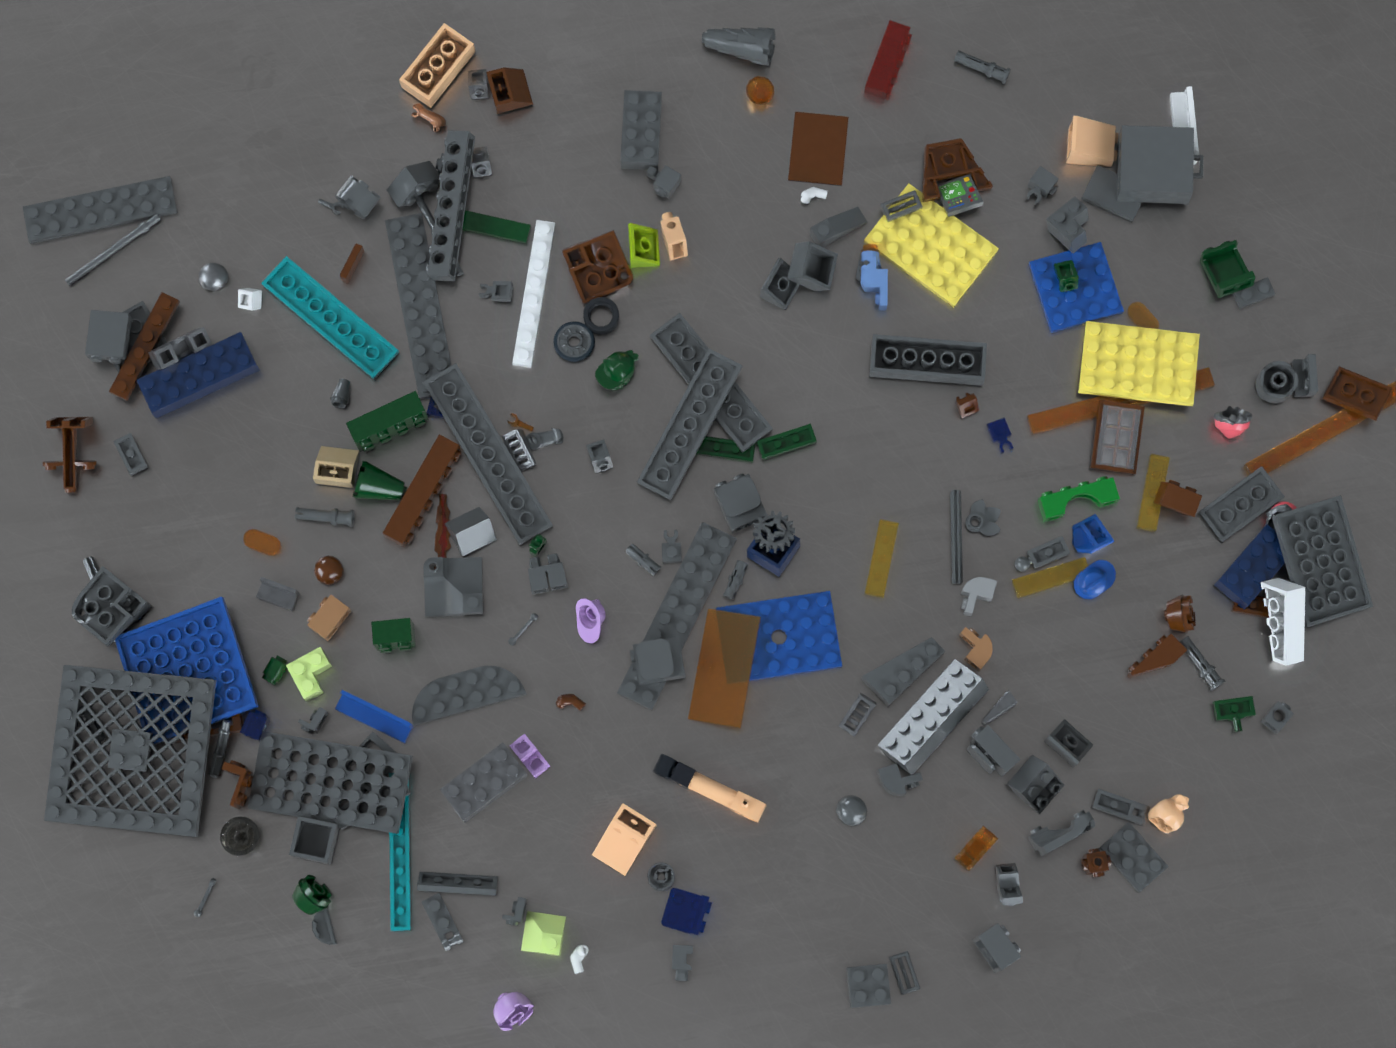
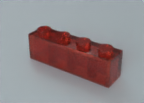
[864,20,912,100]

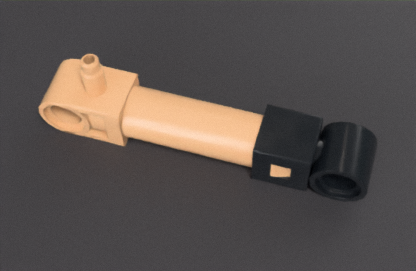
[653,754,766,823]

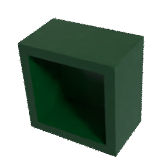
[371,618,416,653]

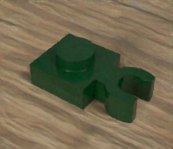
[529,535,547,557]

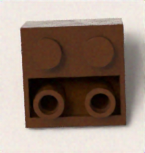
[486,67,533,114]

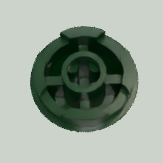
[292,875,332,915]

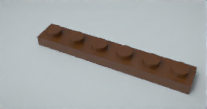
[109,292,180,401]

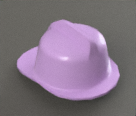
[576,598,606,643]

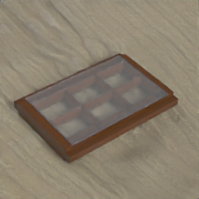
[1090,400,1145,474]

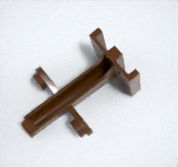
[43,417,97,493]

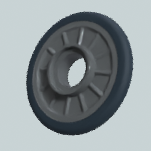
[553,321,595,362]

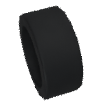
[583,297,619,335]

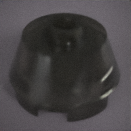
[220,816,259,856]

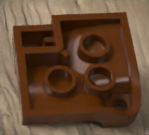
[562,230,633,304]

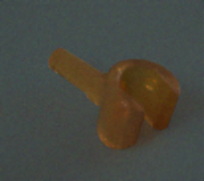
[507,413,534,431]

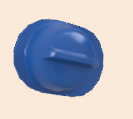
[1074,560,1116,599]

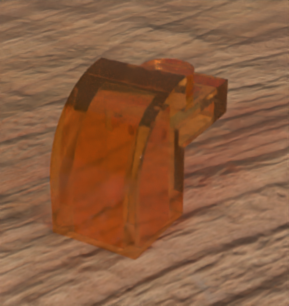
[955,825,998,871]

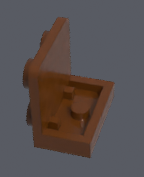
[222,760,254,809]

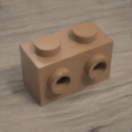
[307,595,351,641]

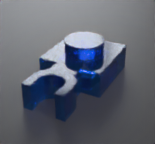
[986,417,1013,454]

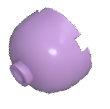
[493,992,534,1031]

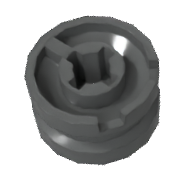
[647,862,675,891]

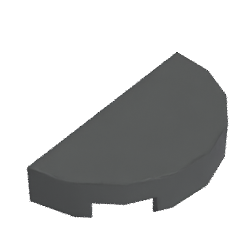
[312,908,337,945]

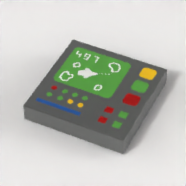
[937,174,983,217]

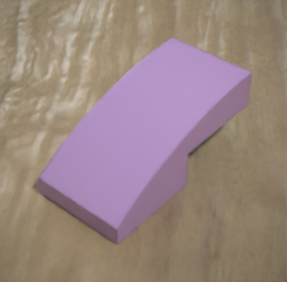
[510,734,551,779]

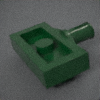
[1213,696,1256,732]

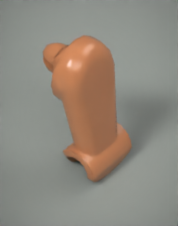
[411,104,446,132]

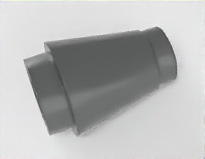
[330,379,350,408]

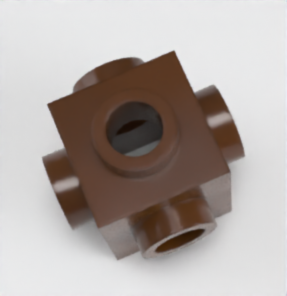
[1081,848,1111,878]

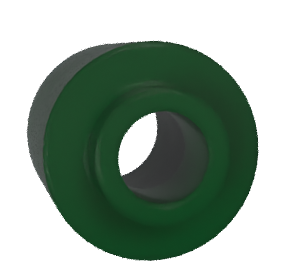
[262,655,287,685]

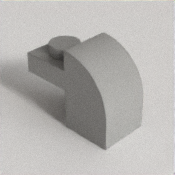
[961,577,997,617]

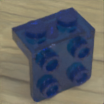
[661,888,712,936]

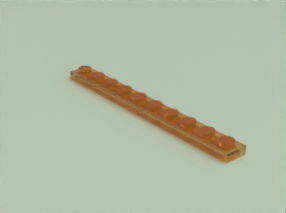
[1027,367,1215,435]
[1244,381,1396,474]

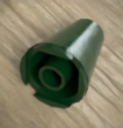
[352,461,407,501]

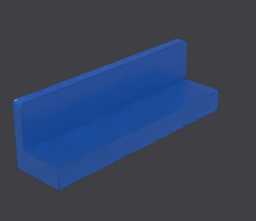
[335,690,414,744]

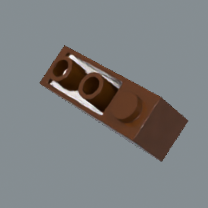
[1127,634,1187,678]

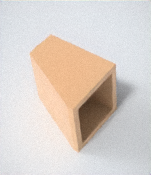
[1066,116,1118,168]

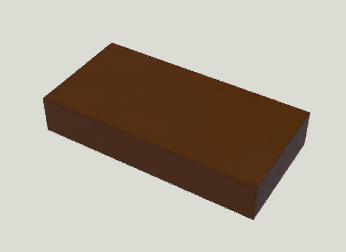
[340,243,365,284]

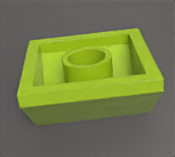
[628,223,660,268]

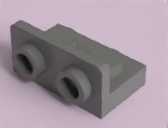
[1292,354,1318,397]

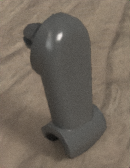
[526,428,564,450]

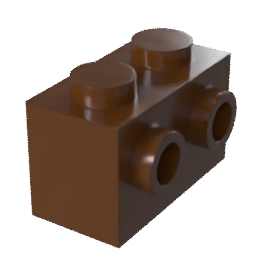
[1154,480,1202,517]

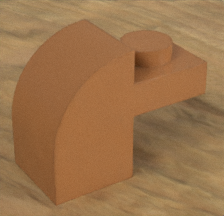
[959,627,993,672]

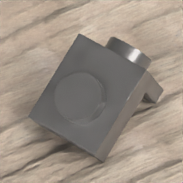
[471,146,492,178]

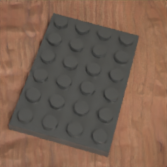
[1272,495,1373,628]

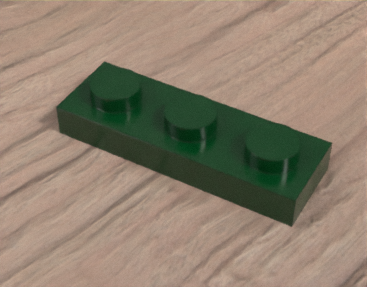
[756,423,817,460]

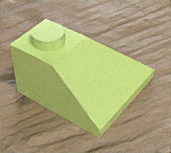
[521,911,566,956]

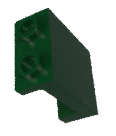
[1200,240,1256,298]

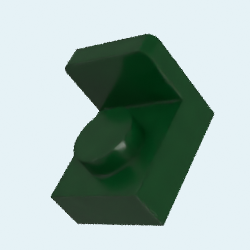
[1054,260,1078,292]

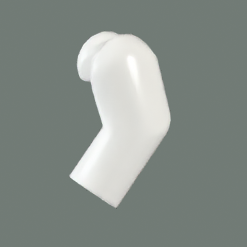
[801,187,828,204]
[570,945,589,974]

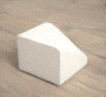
[238,288,262,311]

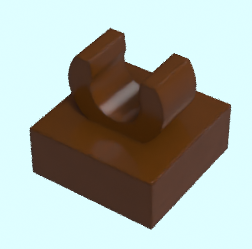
[956,393,979,418]

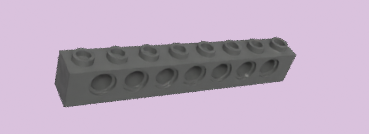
[426,130,475,281]

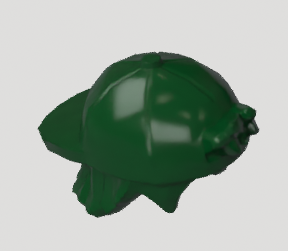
[595,350,639,390]

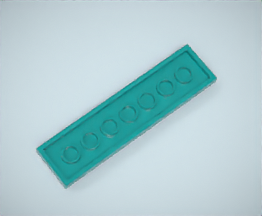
[261,256,399,380]

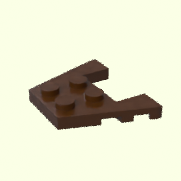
[922,138,993,202]

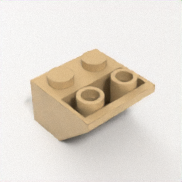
[313,446,359,488]

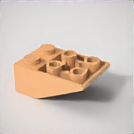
[592,803,656,876]

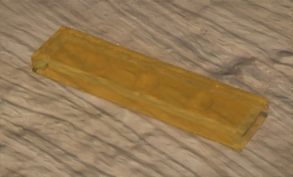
[1137,454,1170,532]
[865,519,899,598]
[1012,557,1088,599]

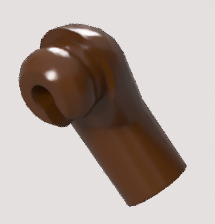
[556,694,586,711]

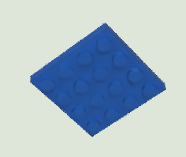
[1029,242,1124,333]

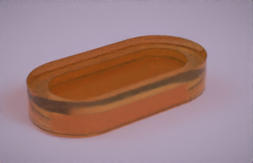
[1127,302,1159,329]
[243,529,281,556]

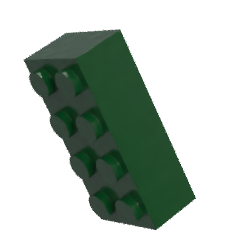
[346,390,429,452]

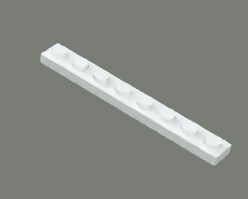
[512,220,555,368]

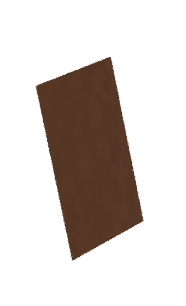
[788,112,849,185]

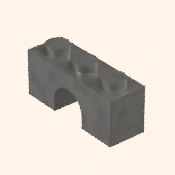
[148,327,212,370]

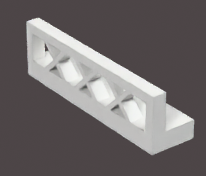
[1170,86,1199,165]

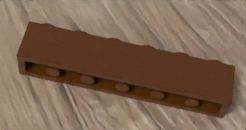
[383,434,461,548]

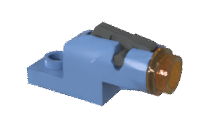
[856,244,888,311]

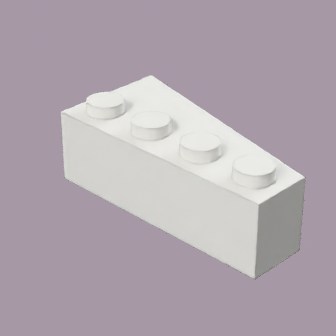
[1261,578,1305,666]

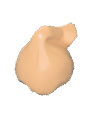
[1148,794,1189,833]

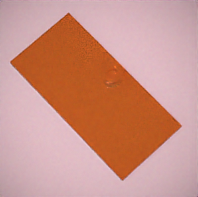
[688,609,761,728]

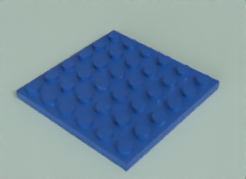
[115,597,259,745]

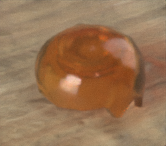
[746,76,774,105]

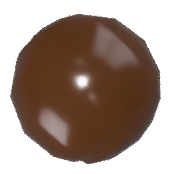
[314,555,344,585]

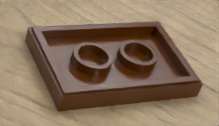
[1323,366,1392,421]

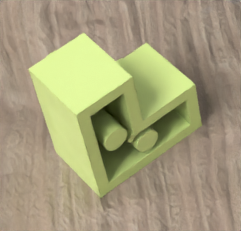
[286,647,332,702]

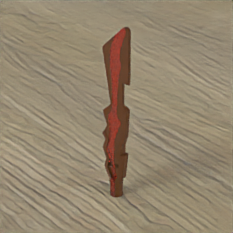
[434,494,451,570]

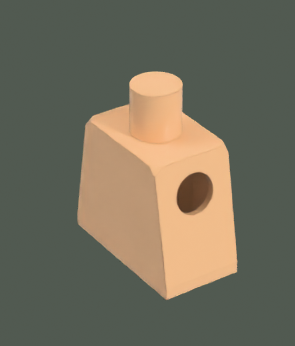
[660,212,688,261]

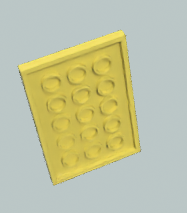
[864,183,999,308]
[1078,321,1200,407]

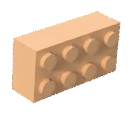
[399,23,476,108]

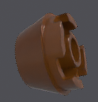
[1164,594,1196,633]

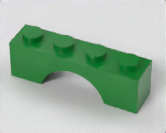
[1038,476,1120,522]

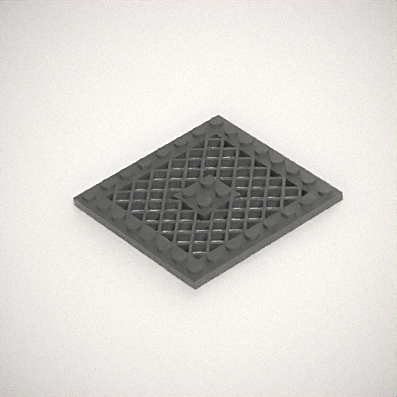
[44,665,216,837]

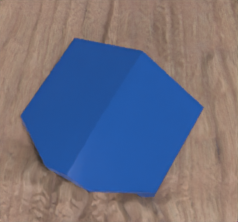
[1072,514,1114,554]

